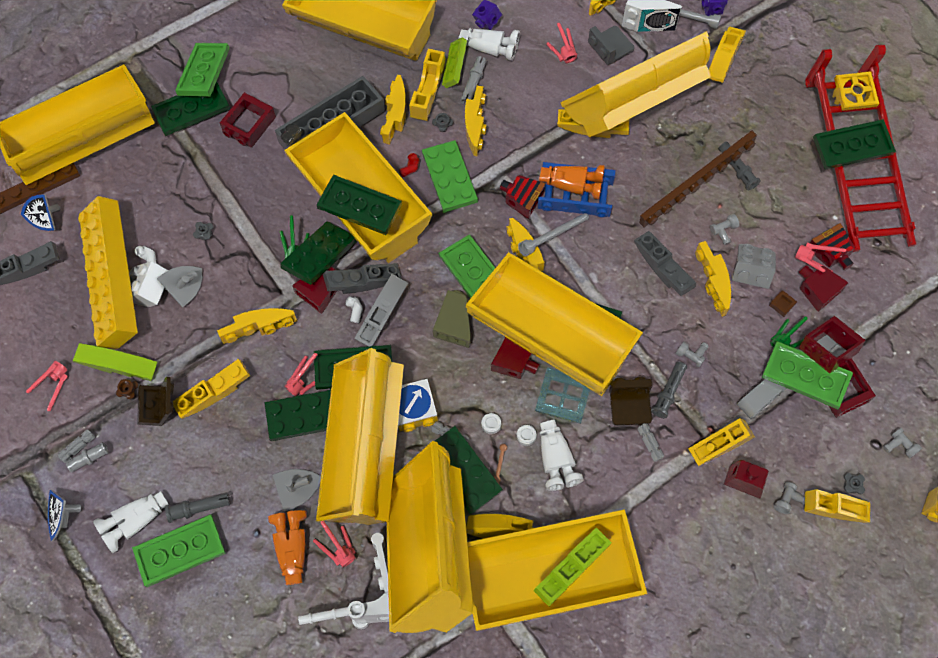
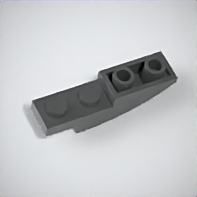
[634,231,696,296]
[0,241,60,285]
[323,263,401,294]

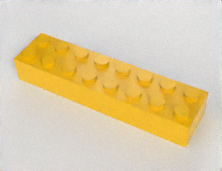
[78,196,138,349]

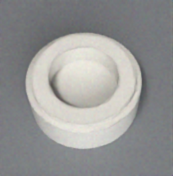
[481,413,501,434]
[516,425,537,446]

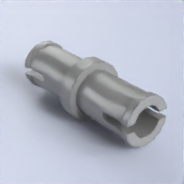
[66,442,109,473]

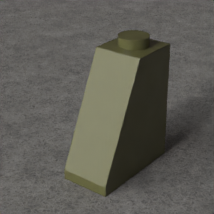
[433,290,471,348]

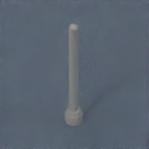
[679,9,721,29]
[518,213,589,256]

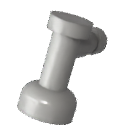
[710,214,739,245]
[675,342,709,367]
[884,428,923,458]
[774,482,805,514]

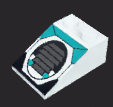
[622,0,682,32]

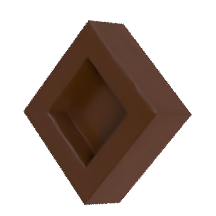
[769,290,797,317]

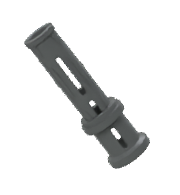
[718,142,761,191]
[651,362,687,419]
[165,493,230,523]

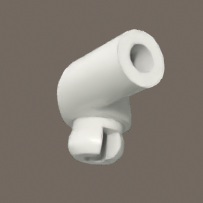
[135,246,157,264]
[346,296,362,323]

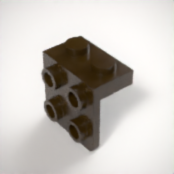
[137,377,174,426]
[609,377,652,426]

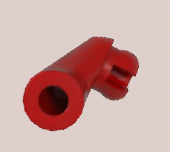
[399,153,420,178]

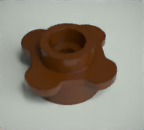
[116,379,139,400]

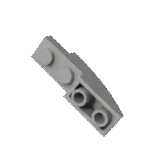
[354,274,408,347]

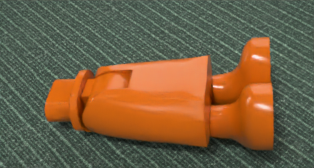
[539,165,605,199]
[268,510,307,585]

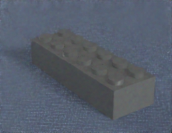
[275,76,385,150]

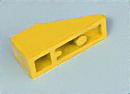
[688,418,755,466]

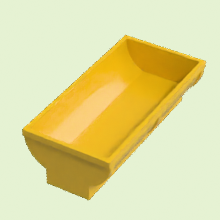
[282,0,437,61]
[560,31,711,137]
[0,64,155,185]
[284,112,432,263]
[466,252,643,396]
[316,348,404,525]
[386,441,473,633]
[467,509,647,631]

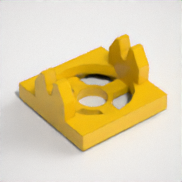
[833,72,879,111]

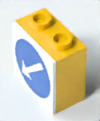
[398,379,438,432]

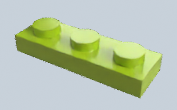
[442,37,467,88]

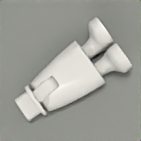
[459,28,520,61]
[540,420,584,491]
[93,491,169,553]

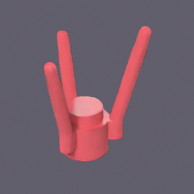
[546,23,577,63]
[795,243,846,272]
[284,353,317,397]
[26,361,68,411]
[313,521,356,568]

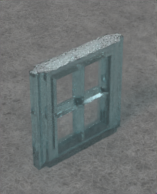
[535,368,590,424]

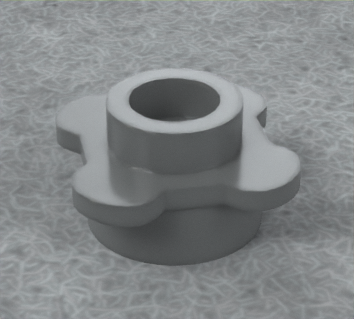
[432,113,453,132]
[193,222,213,240]
[844,473,865,494]

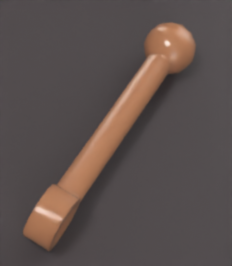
[494,444,507,484]

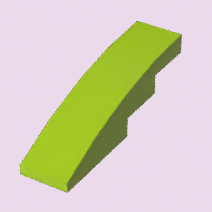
[73,343,157,381]
[533,528,612,606]

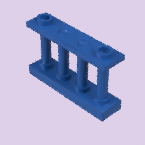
[538,162,616,217]

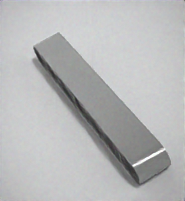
[737,335,838,419]

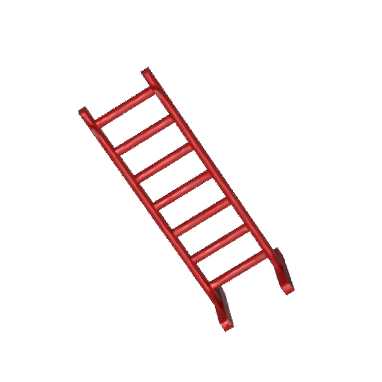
[805,44,916,252]

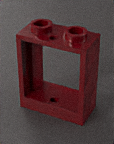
[220,92,276,148]
[799,316,866,374]
[829,358,876,418]

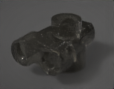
[280,124,303,147]

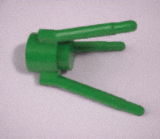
[280,215,310,258]
[770,316,808,349]

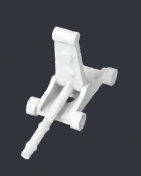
[298,533,389,629]

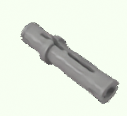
[460,56,487,105]

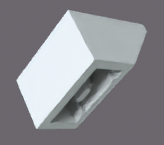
[129,261,169,307]

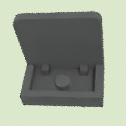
[588,26,634,65]

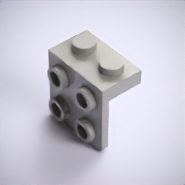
[732,244,776,289]

